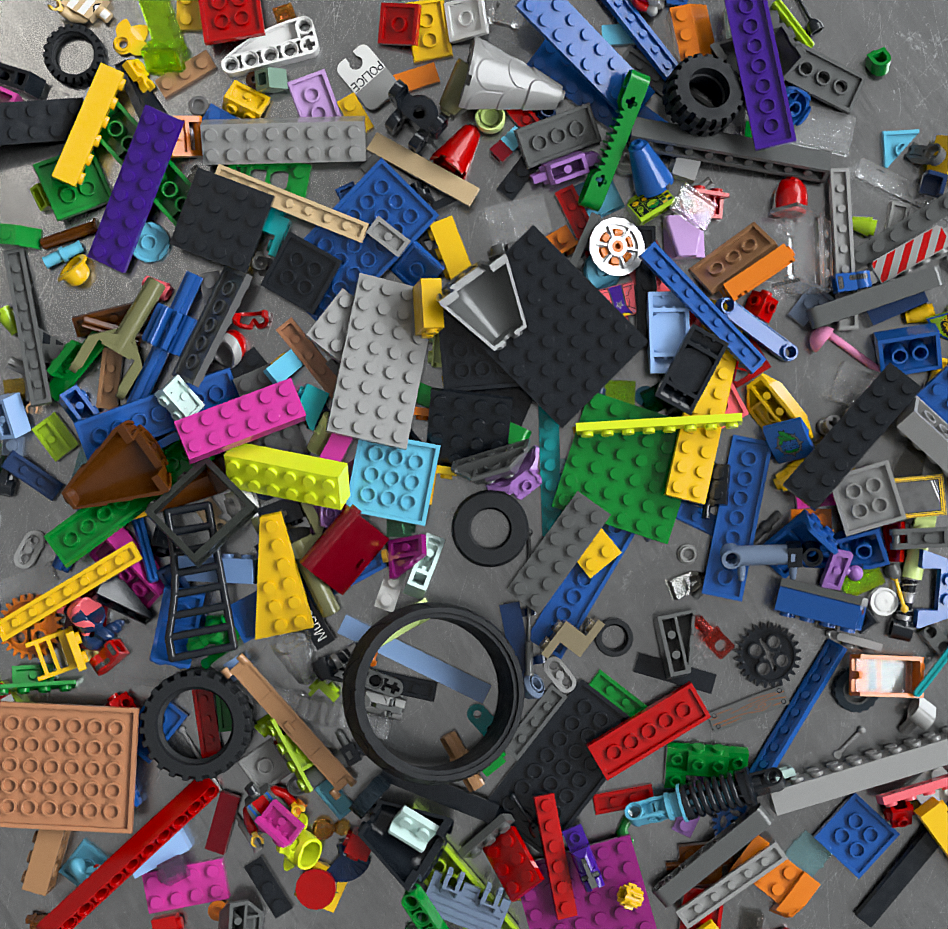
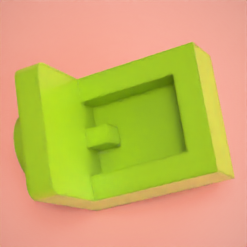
[308,679,341,703]

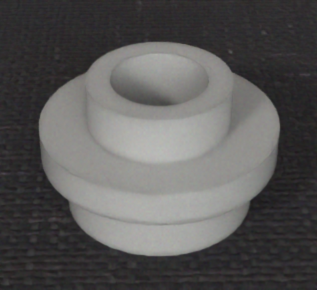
[677,544,698,564]

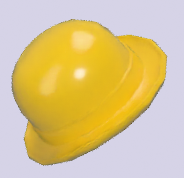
[57,254,90,286]

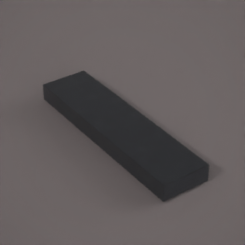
[633,652,717,694]

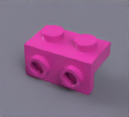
[254,799,305,848]

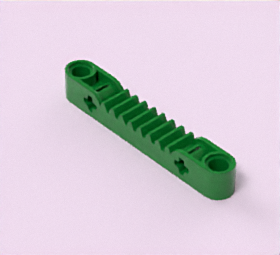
[578,69,650,212]

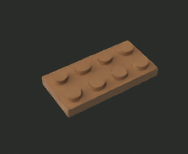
[689,222,778,295]

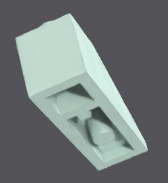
[403,532,446,600]

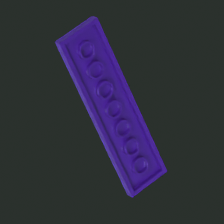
[724,0,797,151]
[88,105,185,273]

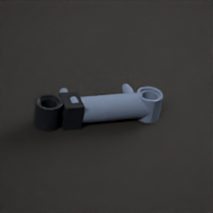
[720,540,823,581]

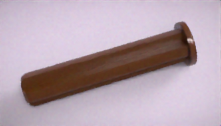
[40,218,99,249]
[81,317,144,346]

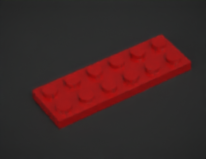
[586,681,711,781]

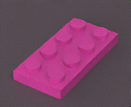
[142,857,230,914]

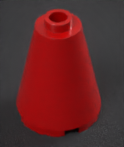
[430,124,481,179]

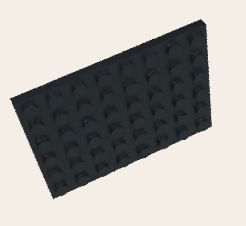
[446,225,649,428]

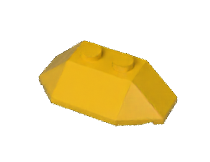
[746,373,814,439]

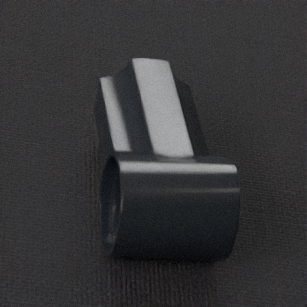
[0,455,16,498]

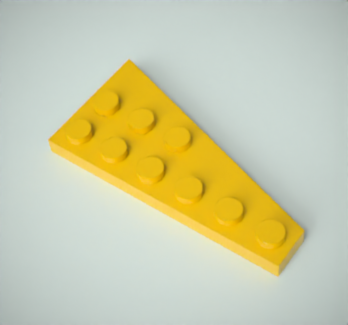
[255,511,315,640]

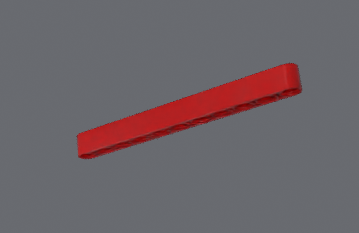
[35,778,219,929]

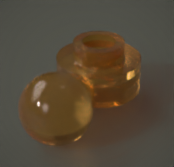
[312,818,350,840]

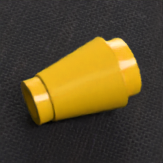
[904,303,935,324]

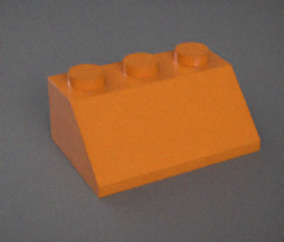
[667,4,715,63]

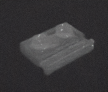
[669,183,718,231]

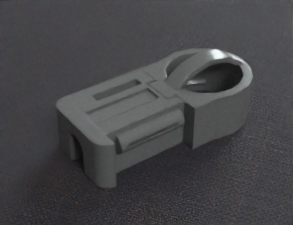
[906,142,946,166]

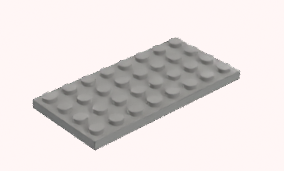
[325,273,429,450]

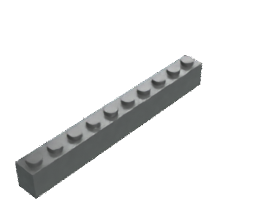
[627,117,831,183]

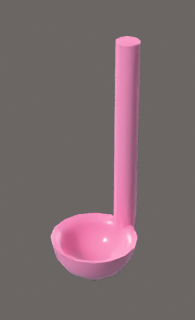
[809,326,880,375]

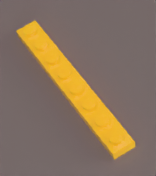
[0,541,143,642]

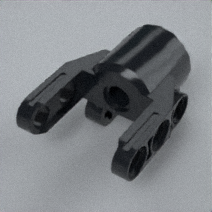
[385,79,448,154]

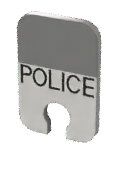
[337,44,397,110]

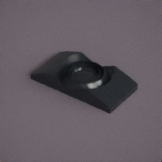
[654,324,729,416]

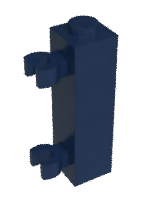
[499,600,546,677]

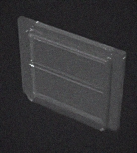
[113,623,188,687]

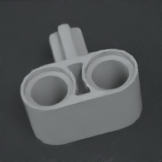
[899,698,936,736]

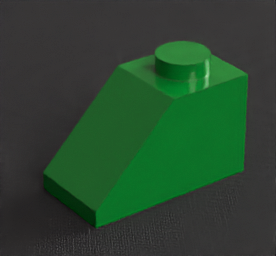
[0,223,42,250]

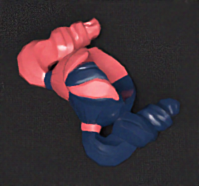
[56,597,125,650]

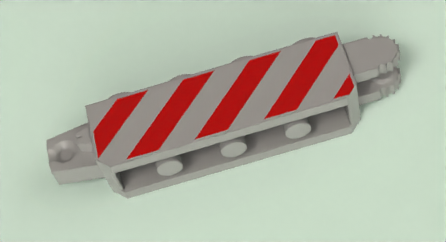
[867,225,948,285]

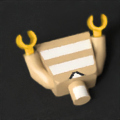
[47,0,113,24]

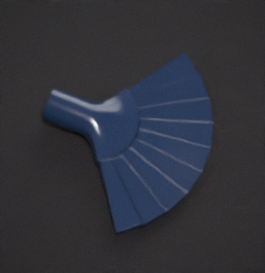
[327,842,371,882]

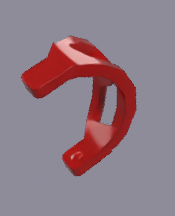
[232,310,269,330]

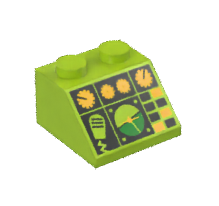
[626,190,676,226]

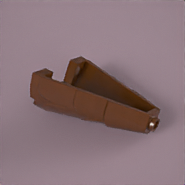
[61,420,172,509]

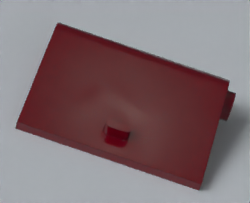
[299,504,389,596]

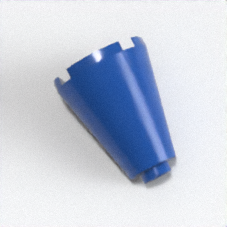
[628,139,674,198]

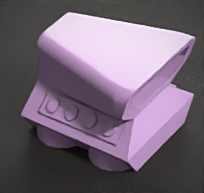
[663,214,706,260]

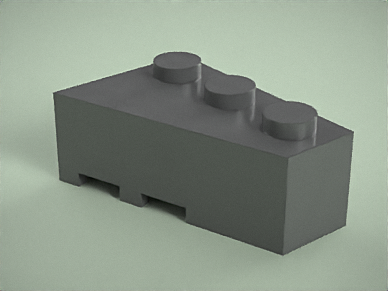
[653,609,697,680]

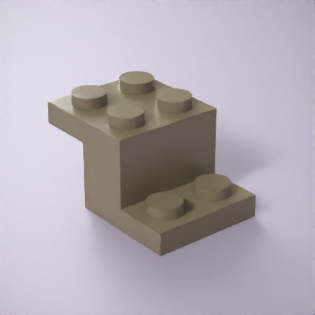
[539,617,605,659]

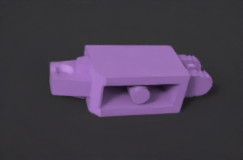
[530,150,600,185]

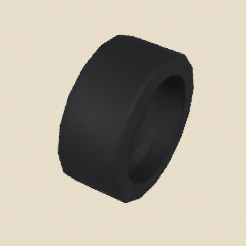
[594,618,634,657]

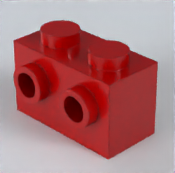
[342,826,371,862]

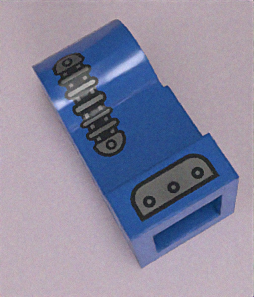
[831,270,872,294]

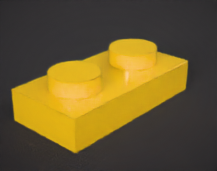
[337,92,374,133]

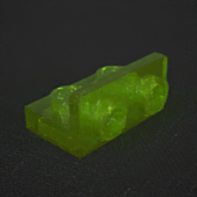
[141,39,186,72]

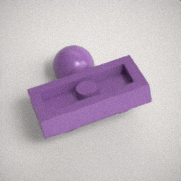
[819,549,863,591]

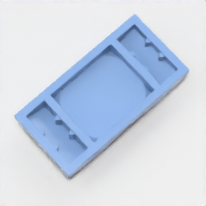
[646,291,690,374]

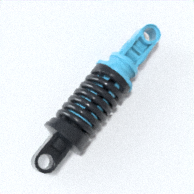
[625,766,786,827]

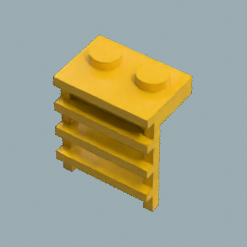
[25,626,89,682]

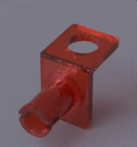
[694,615,735,659]

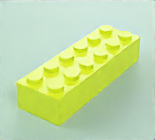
[224,443,350,510]

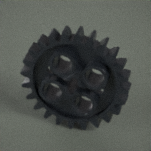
[735,622,801,688]

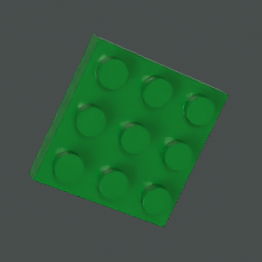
[33,150,112,222]

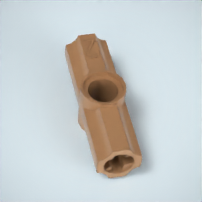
[440,730,485,792]

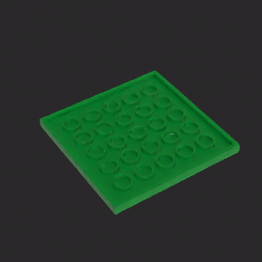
[551,393,682,544]

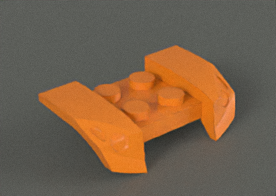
[729,835,821,918]

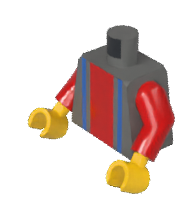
[243,782,305,848]

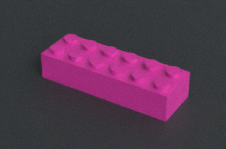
[174,378,306,464]

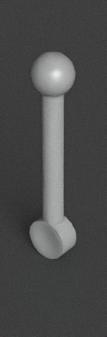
[833,726,866,759]

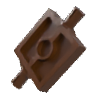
[665,841,735,885]

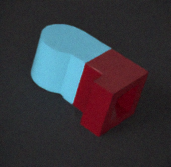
[489,126,519,165]

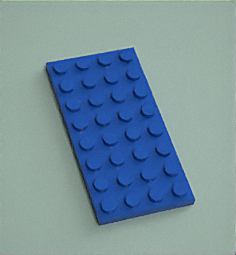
[304,158,440,321]

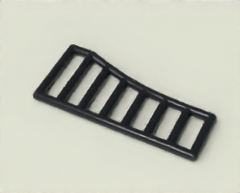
[163,501,238,662]

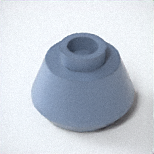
[523,674,545,699]

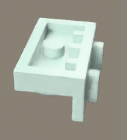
[154,375,205,421]
[388,805,440,853]

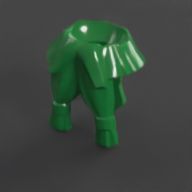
[186,615,239,670]

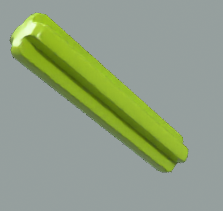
[771,0,815,48]

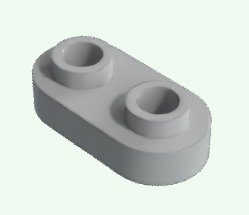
[14,530,45,569]
[543,656,576,693]

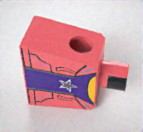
[599,281,637,322]

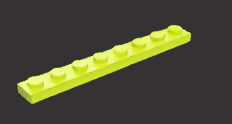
[576,413,742,438]

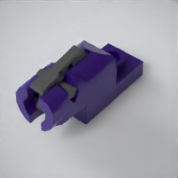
[562,823,605,892]

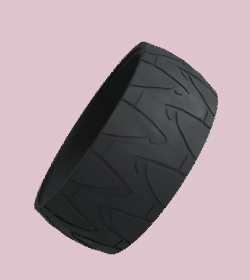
[342,602,524,785]

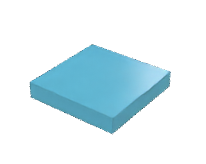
[59,838,109,886]

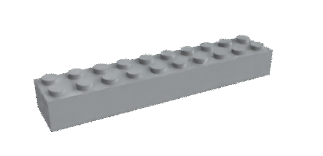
[766,727,948,816]

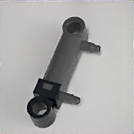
[287,730,366,796]

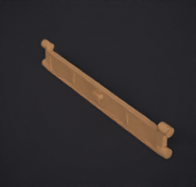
[220,653,357,800]

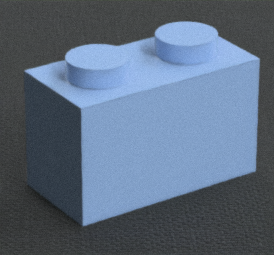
[0,392,31,440]

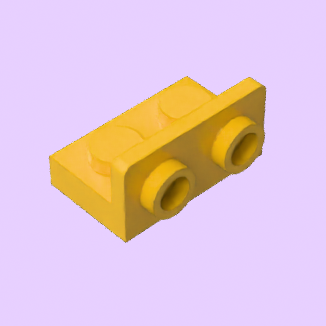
[222,80,271,119]

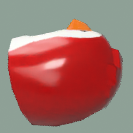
[772,176,808,217]

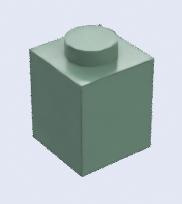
[254,67,288,93]

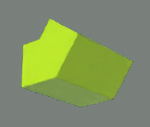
[30,183,51,211]

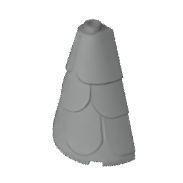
[458,36,565,111]

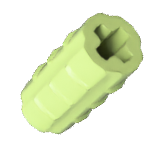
[307,412,332,455]

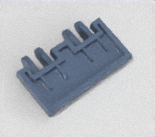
[426,866,511,929]

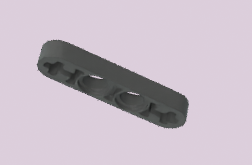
[334,662,403,697]

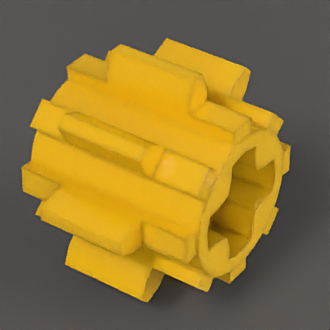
[616,882,644,911]

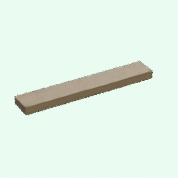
[367,132,480,207]

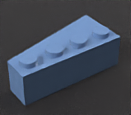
[178,554,258,584]

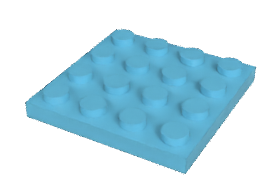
[345,439,441,526]

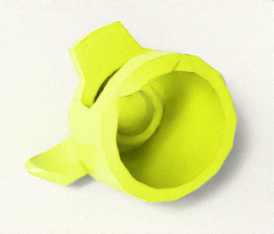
[276,813,322,871]

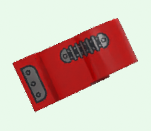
[89,639,130,676]

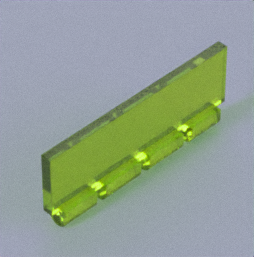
[138,0,187,66]

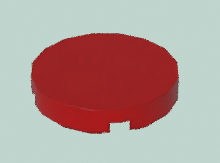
[295,868,337,910]

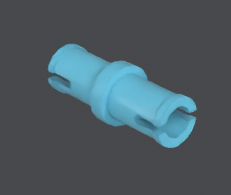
[42,240,85,269]

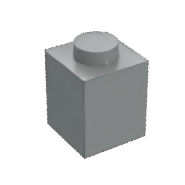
[668,157,701,184]

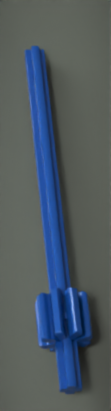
[51,271,204,573]

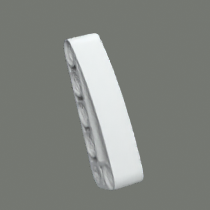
[221,16,320,78]

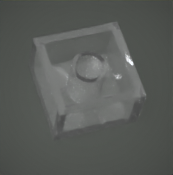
[827,361,881,408]

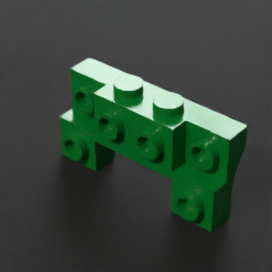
[663,742,749,788]

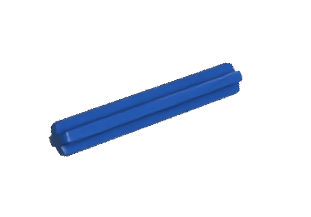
[132,517,160,583]

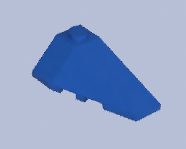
[803,527,890,569]

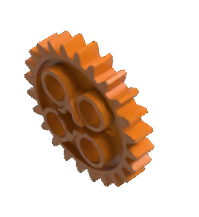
[0,593,65,660]

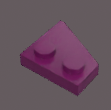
[388,534,427,580]

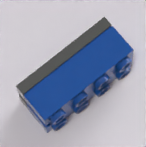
[774,578,869,634]

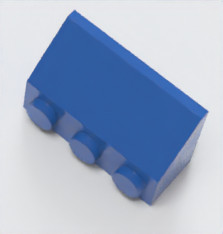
[873,323,943,374]

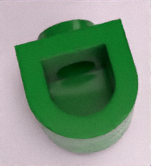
[865,47,891,76]

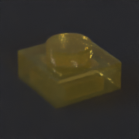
[3,378,25,399]

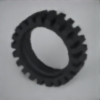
[43,24,106,87]

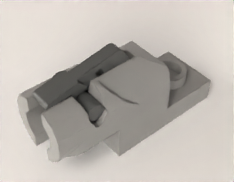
[365,688,406,721]

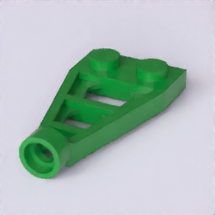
[228,163,312,198]

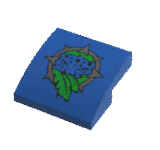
[763,417,815,464]

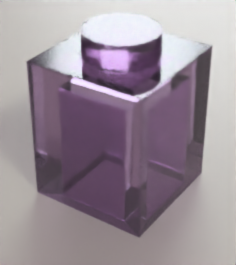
[156,854,191,886]

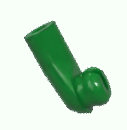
[616,816,634,843]

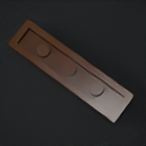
[72,302,154,337]

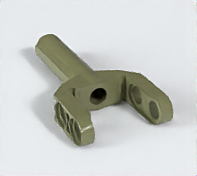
[68,277,166,400]
[250,502,341,618]

